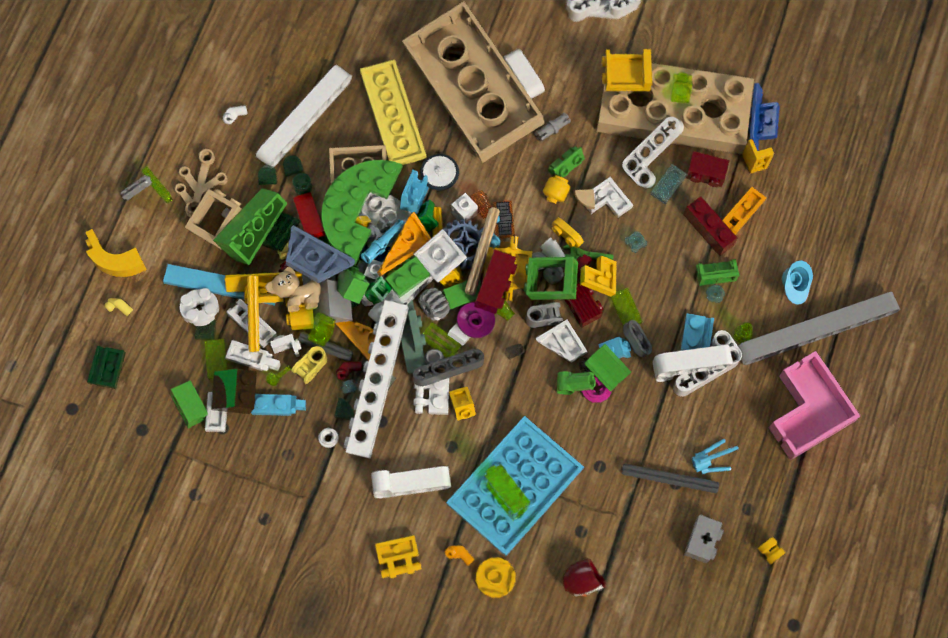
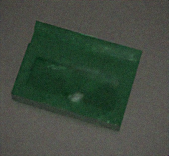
[262,213,301,252]

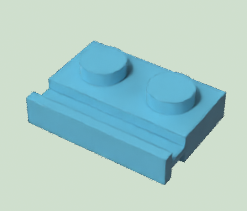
[680,313,714,351]

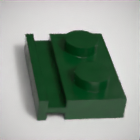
[87,346,126,389]

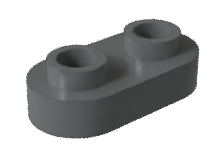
[623,320,652,357]

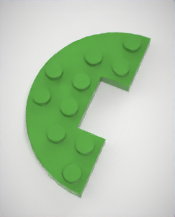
[322,160,402,265]

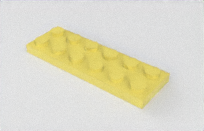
[360,60,427,165]

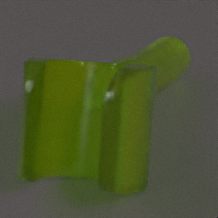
[266,365,292,386]

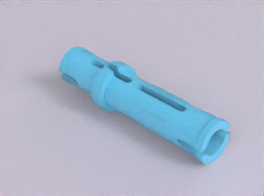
[361,219,405,264]

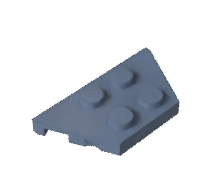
[286,225,355,283]

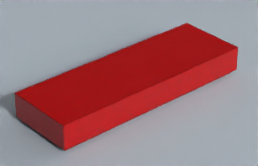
[293,192,325,238]

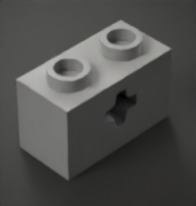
[684,515,723,564]

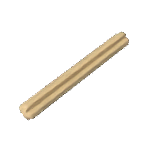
[465,207,500,295]

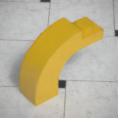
[85,229,147,277]

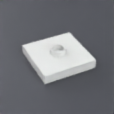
[414,229,467,282]

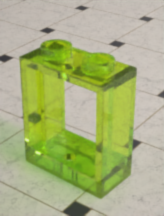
[484,464,530,521]

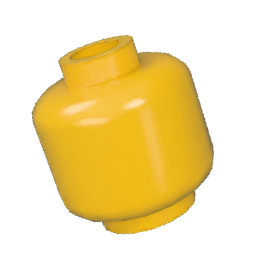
[543,175,570,204]

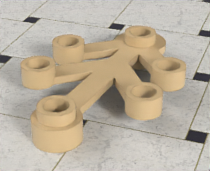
[175,149,228,218]

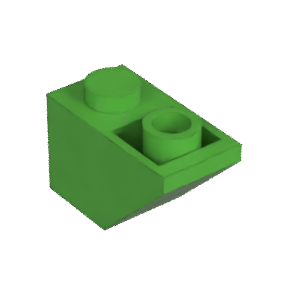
[337,265,370,304]

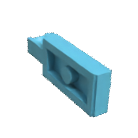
[251,394,306,416]

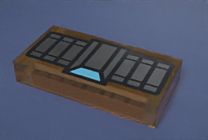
[493,200,515,239]

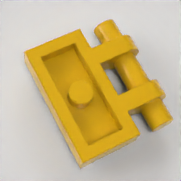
[375,535,422,578]

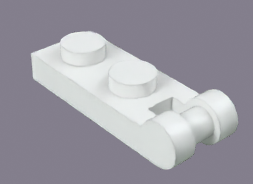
[226,299,277,348]

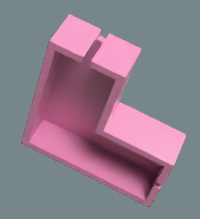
[769,351,860,460]

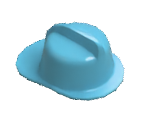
[782,260,813,305]

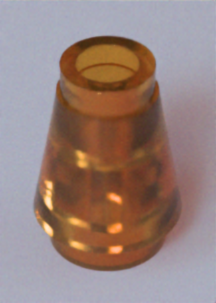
[470,190,491,219]

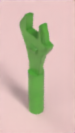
[563,244,614,260]

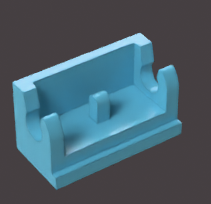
[400,170,429,214]

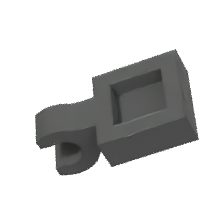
[365,217,391,248]

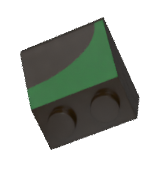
[211,369,257,414]

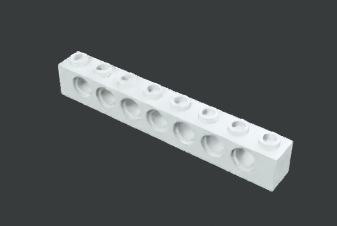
[344,300,409,459]

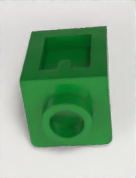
[416,200,439,232]

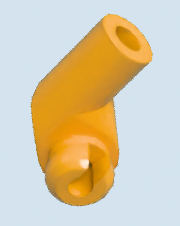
[445,545,475,566]

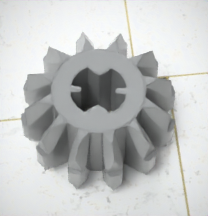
[418,288,450,321]

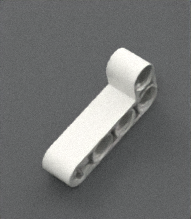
[623,117,684,188]
[673,330,742,396]
[653,345,733,382]
[371,466,451,498]

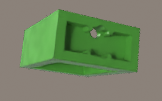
[524,257,578,300]

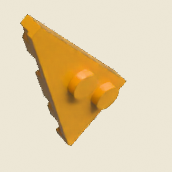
[377,212,431,276]
[334,321,401,362]

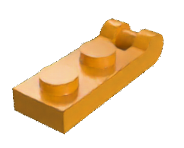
[722,187,766,235]

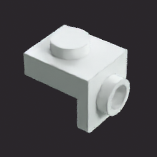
[270,334,301,357]

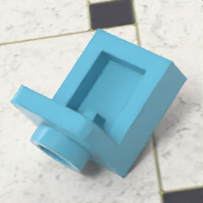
[598,337,631,358]

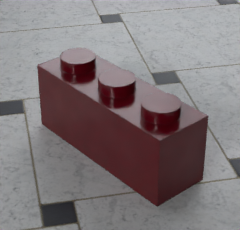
[684,196,737,256]
[474,249,518,314]

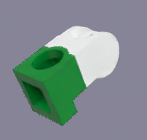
[361,277,392,306]

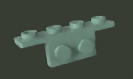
[401,299,426,374]

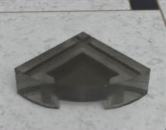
[505,344,525,360]

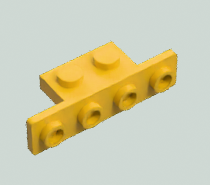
[225,272,303,304]

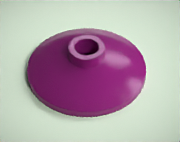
[457,302,495,338]

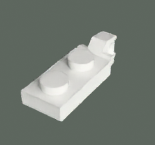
[225,340,281,371]

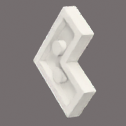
[587,177,633,218]

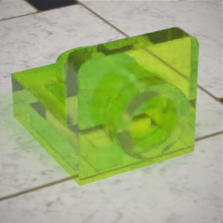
[671,72,693,103]
[307,312,335,347]

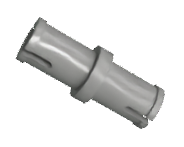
[535,113,571,142]

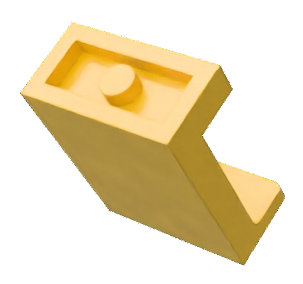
[601,49,652,91]

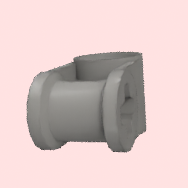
[525,302,563,328]

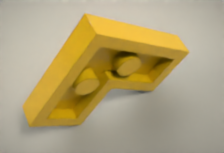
[580,255,617,297]

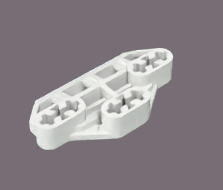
[566,0,641,22]

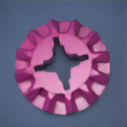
[581,375,612,403]

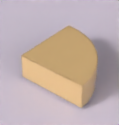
[575,190,595,209]

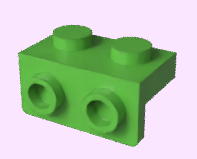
[385,256,430,298]

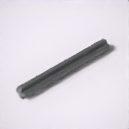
[622,464,719,493]

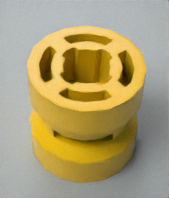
[758,537,786,565]

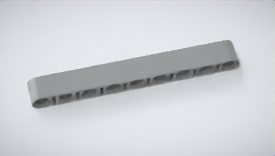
[738,292,900,365]

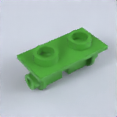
[548,146,585,178]

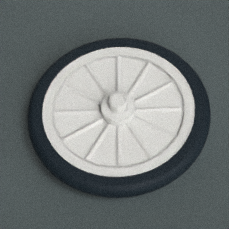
[420,154,459,191]

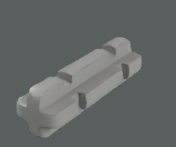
[121,175,152,200]

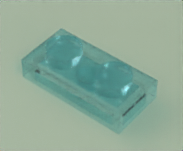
[650,164,687,205]

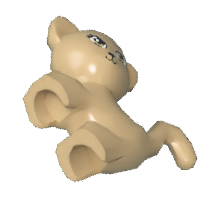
[265,267,321,312]

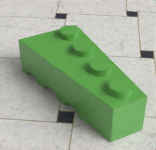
[213,188,287,265]

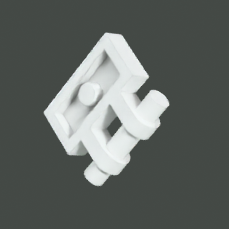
[413,375,449,415]

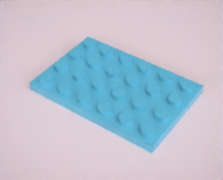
[446,416,584,556]

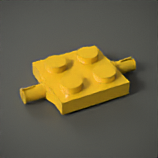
[494,236,532,301]

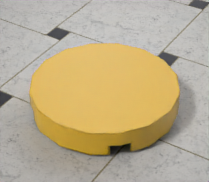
[476,557,515,598]

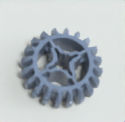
[443,219,483,270]

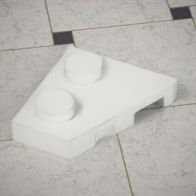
[536,320,588,362]

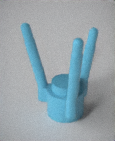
[692,439,738,474]

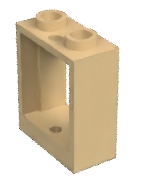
[185,189,242,249]

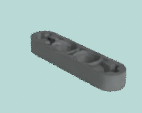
[413,349,484,386]

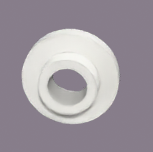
[319,428,338,448]

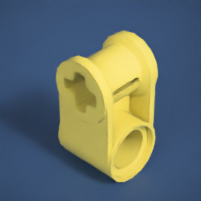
[291,346,327,384]

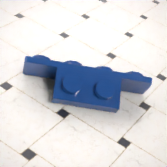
[747,83,780,151]

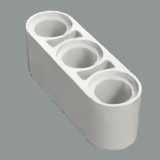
[503,49,545,99]

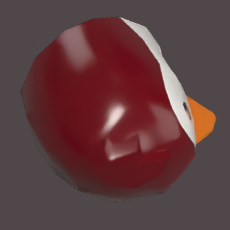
[563,558,606,597]

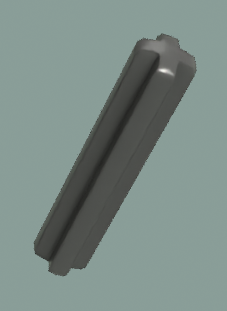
[298,332,353,361]

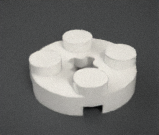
[180,288,219,326]

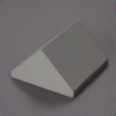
[313,280,353,325]

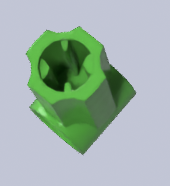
[557,371,596,395]

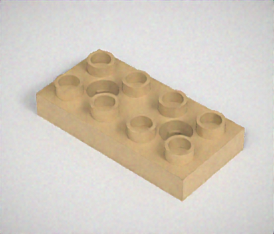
[403,2,544,163]
[597,63,754,154]

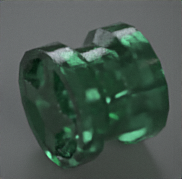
[293,173,312,195]

